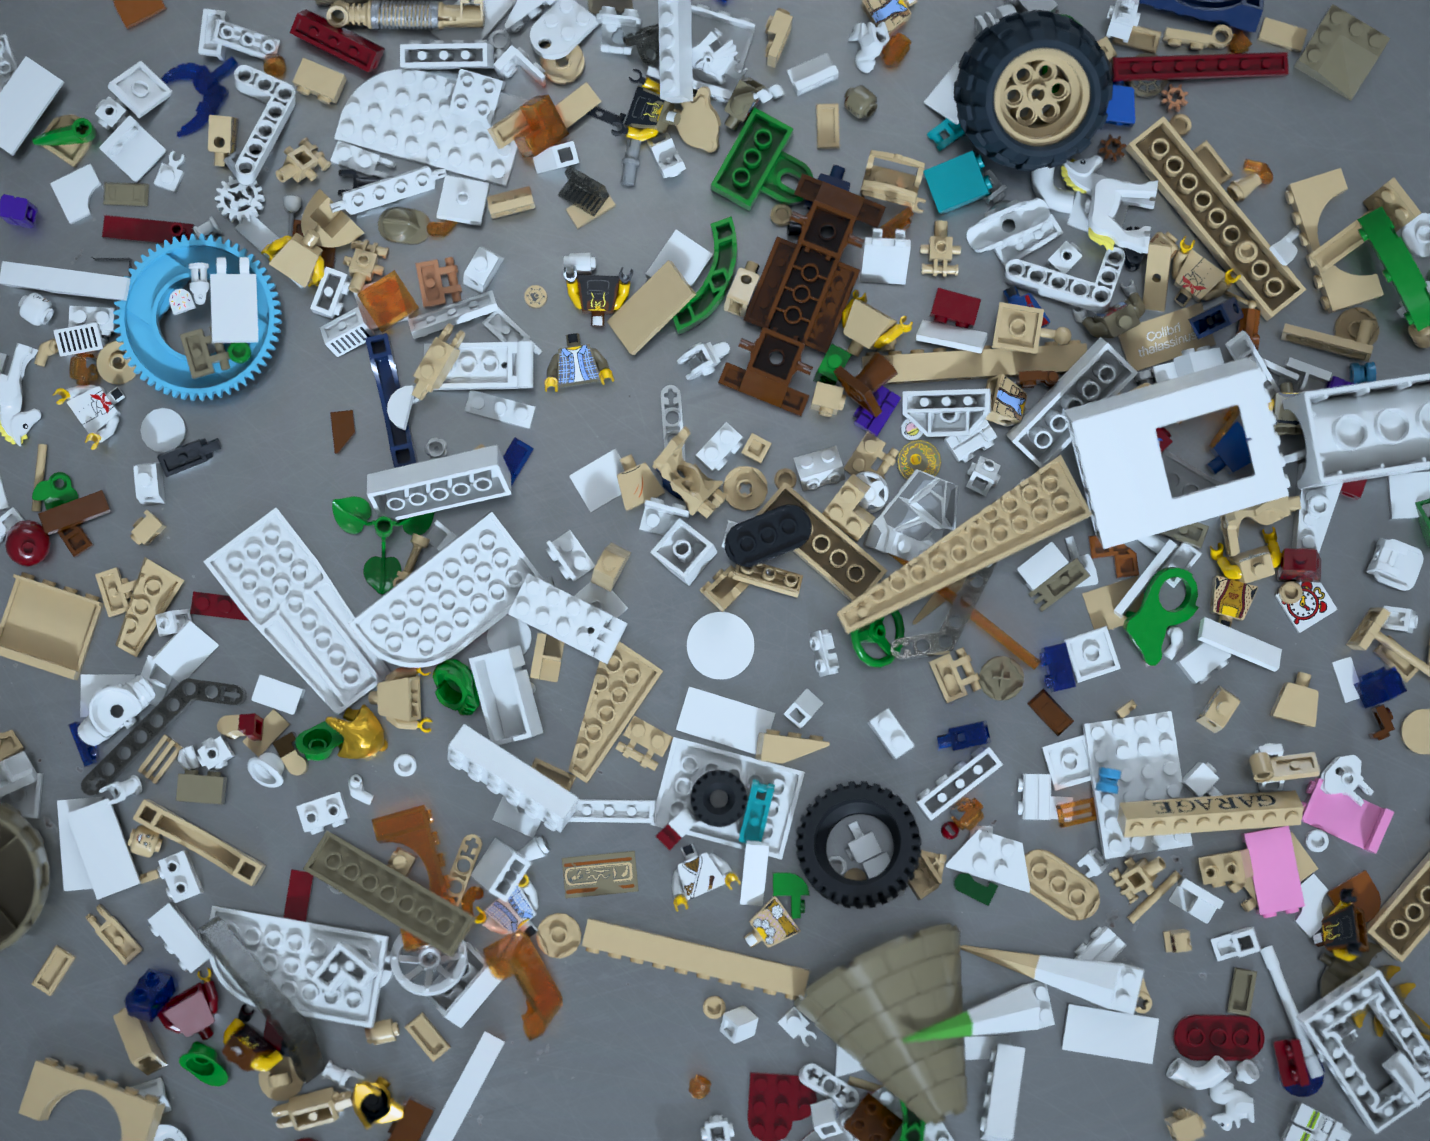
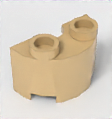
[699,565,750,612]

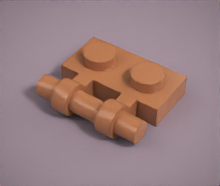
[415,257,462,308]

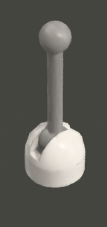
[283,196,302,237]

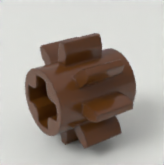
[1098,134,1127,163]

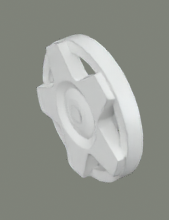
[1283,449,1307,464]
[856,471,889,513]

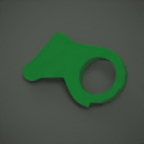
[1123,567,1199,666]

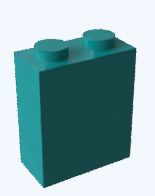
[923,150,993,214]

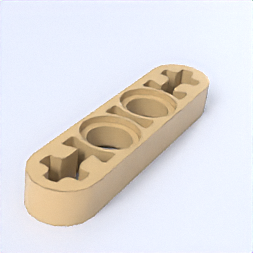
[440,834,483,908]

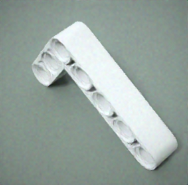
[234,65,296,185]
[1004,247,1125,313]

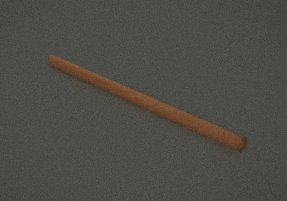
[888,553,1041,670]

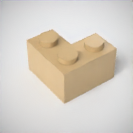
[822,474,876,542]

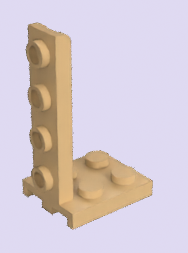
[1309,177,1421,273]

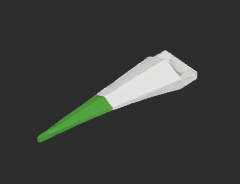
[901,981,1055,1042]

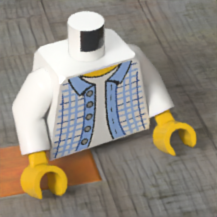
[470,873,539,939]

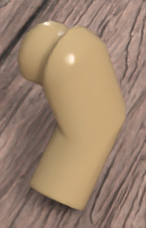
[34,339,59,367]

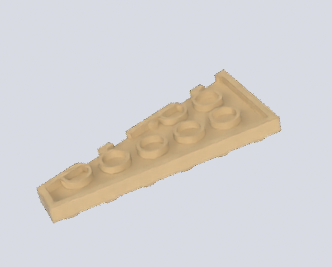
[568,641,663,783]

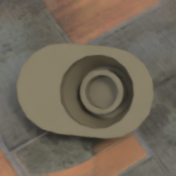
[378,207,431,244]

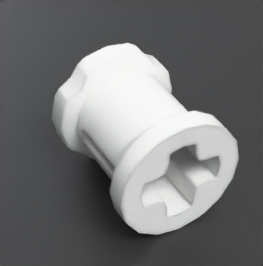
[193,216,222,240]

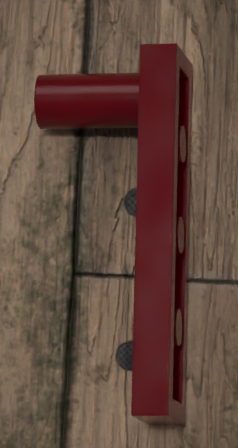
[102,215,195,245]

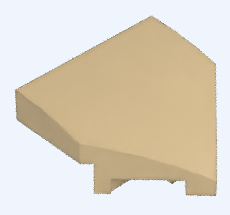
[907,849,947,900]

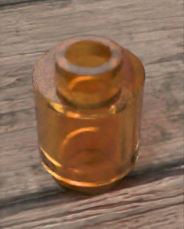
[880,32,912,67]

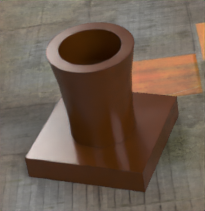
[834,352,898,418]

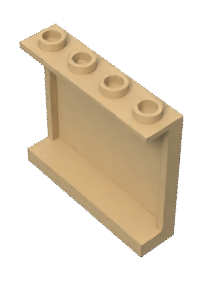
[0,572,104,680]

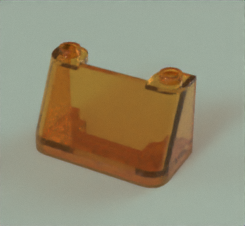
[483,931,563,1042]

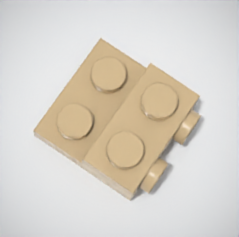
[765,8,793,68]

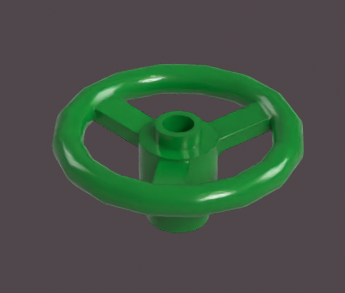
[850,610,905,668]

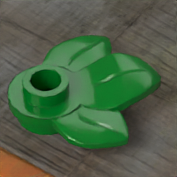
[32,472,78,510]

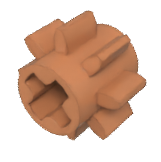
[1160,84,1188,112]

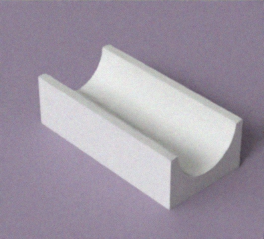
[1282,374,1430,490]

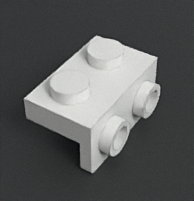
[793,446,846,491]

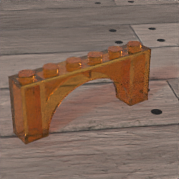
[371,805,457,953]

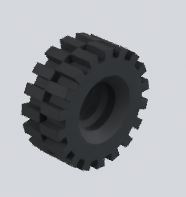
[691,770,747,827]

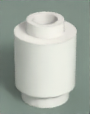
[564,253,596,275]

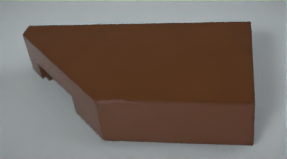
[330,410,356,454]
[57,525,94,557]

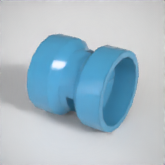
[1349,362,1377,384]
[1095,767,1122,794]

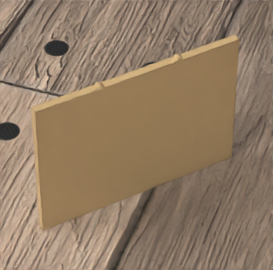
[1082,576,1144,630]

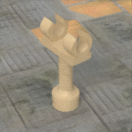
[393,533,430,587]

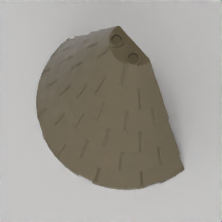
[794,924,968,1126]

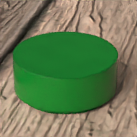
[227,343,251,364]

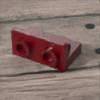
[1273,1037,1310,1087]

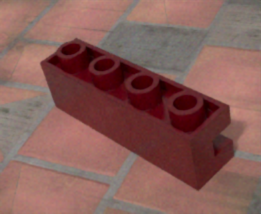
[290,9,385,72]

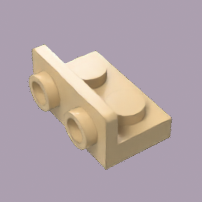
[487,186,535,219]

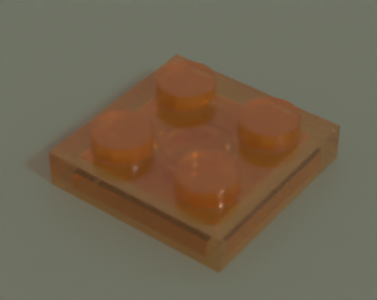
[357,270,420,333]

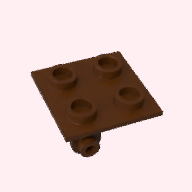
[843,1093,903,1141]

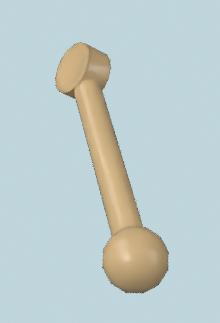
[1224,291,1257,309]

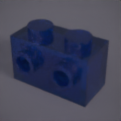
[1039,643,1076,692]
[1353,666,1407,709]
[124,968,176,1023]

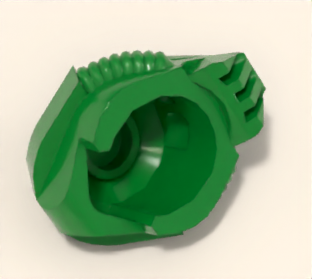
[433,659,479,715]

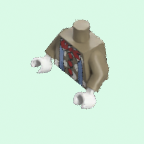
[724,77,785,130]
[1073,279,1145,338]

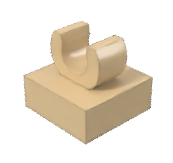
[741,433,772,464]

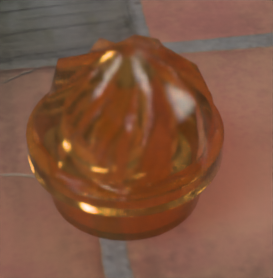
[1229,31,1252,54]
[688,1075,711,1099]

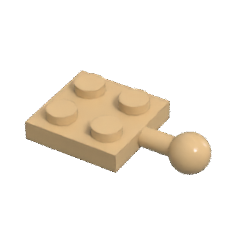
[992,302,1072,355]

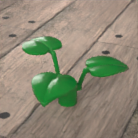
[332,496,435,595]

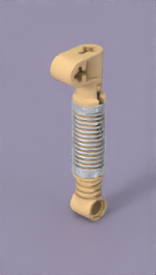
[326,0,485,30]

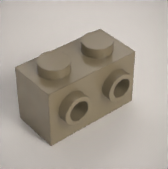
[176,769,227,804]

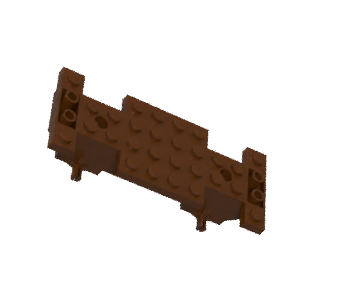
[718,173,886,416]

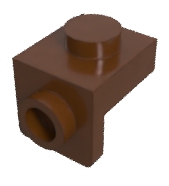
[1368,704,1395,741]

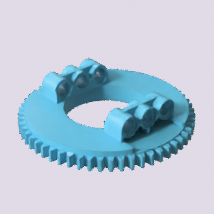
[113,234,282,401]

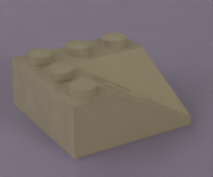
[1293,4,1390,101]

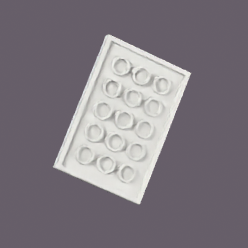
[1082,711,1193,859]
[650,737,805,860]

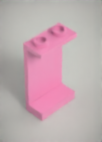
[1301,778,1394,853]
[1241,826,1305,918]

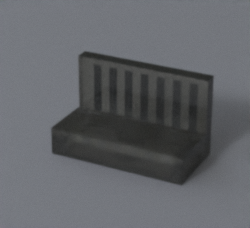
[558,165,609,217]

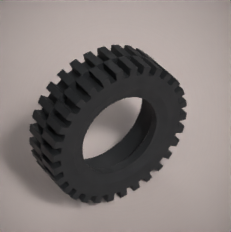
[796,781,922,909]

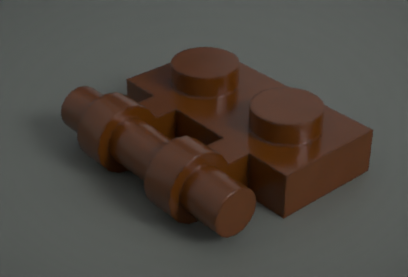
[1014,370,1059,389]

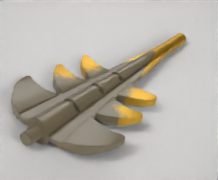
[1319,942,1430,1041]

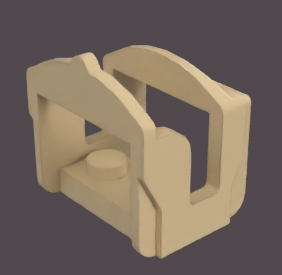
[860,150,926,213]

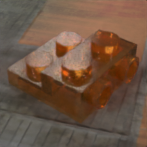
[871,207,914,239]

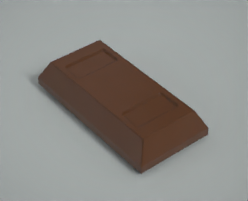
[1027,688,1074,736]

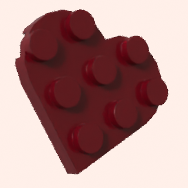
[747,1072,817,1141]

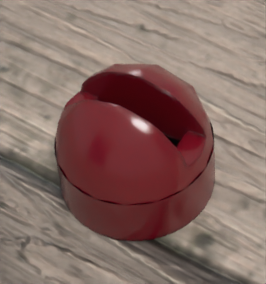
[941,821,959,840]

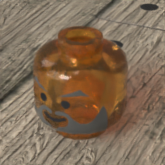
[69,353,99,385]
[950,797,984,831]

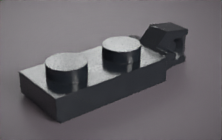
[157,438,221,477]

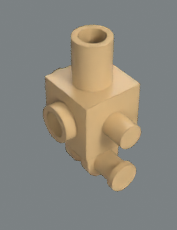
[276,137,331,183]
[920,221,961,277]
[343,239,389,293]
[1108,856,1166,904]

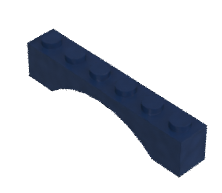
[1139,0,1264,33]
[365,333,418,468]

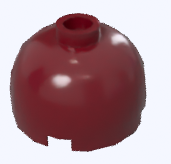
[4,520,51,566]

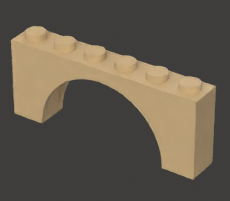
[1285,168,1384,314]
[19,1057,166,1141]

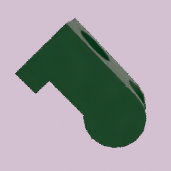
[953,873,998,906]

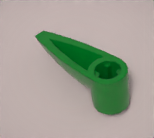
[32,118,96,145]

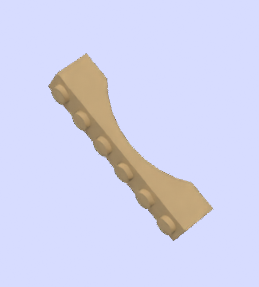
[133,799,266,886]

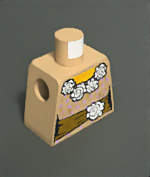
[1196,685,1241,733]
[744,896,801,948]

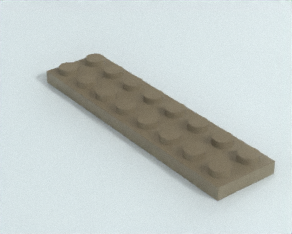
[303,831,476,958]

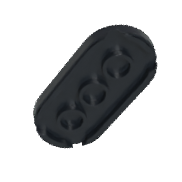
[724,504,812,567]

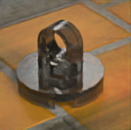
[622,23,659,65]

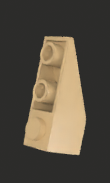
[755,729,830,764]

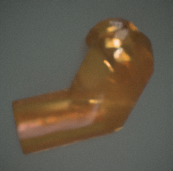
[1243,158,1273,184]
[427,220,458,237]
[461,886,483,916]

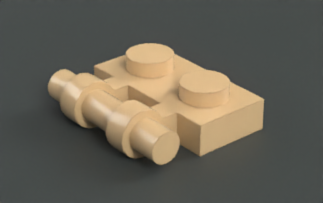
[844,431,899,482]
[928,647,981,704]
[615,716,673,771]

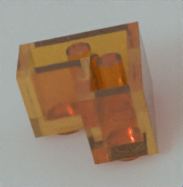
[513,95,569,157]

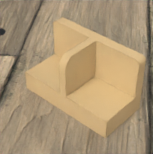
[530,633,565,682]

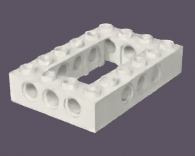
[1296,965,1430,1134]

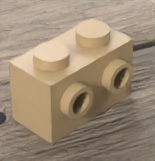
[293,58,347,104]
[810,382,846,417]
[1198,849,1254,888]
[1164,1108,1206,1141]

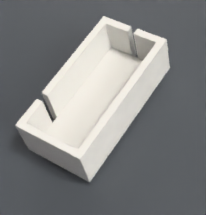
[469,645,543,745]

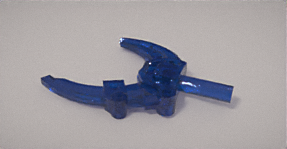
[160,56,238,137]

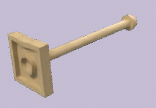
[1346,608,1430,677]

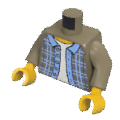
[544,333,614,392]

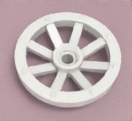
[390,930,468,996]

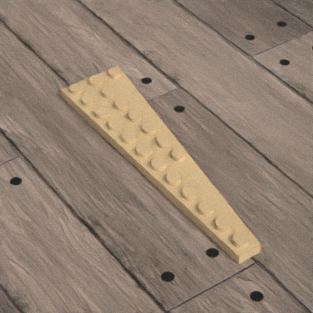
[837,455,1092,634]

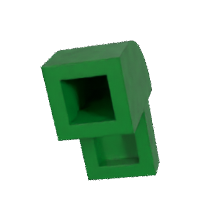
[772,872,810,919]

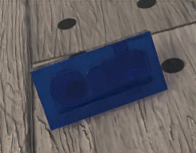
[503,437,534,488]
[68,722,98,767]

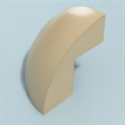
[301,189,364,247]

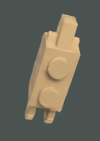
[411,323,466,400]
[271,1087,353,1131]

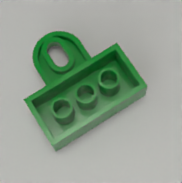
[711,107,813,211]

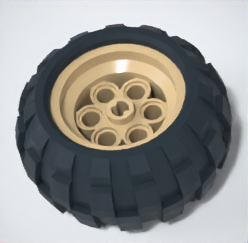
[954,10,1113,171]

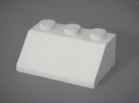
[425,942,505,1028]

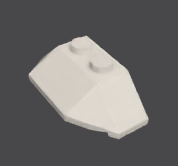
[903,389,991,437]

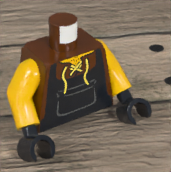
[563,266,633,327]
[1313,888,1369,962]
[222,1004,295,1072]

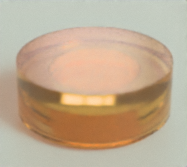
[263,54,286,77]

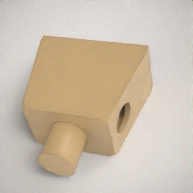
[1269,672,1319,727]

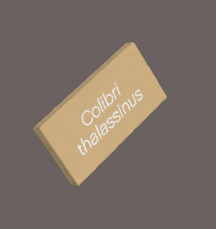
[1117,302,1216,371]

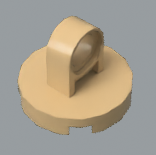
[259,1056,305,1101]

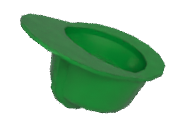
[295,721,344,761]
[179,1041,228,1087]

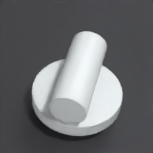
[178,745,201,770]

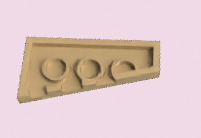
[115,557,184,657]

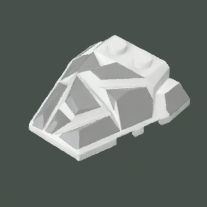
[863,469,958,561]

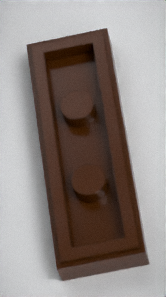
[38,490,111,535]

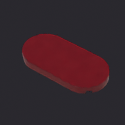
[1173,1014,1265,1061]

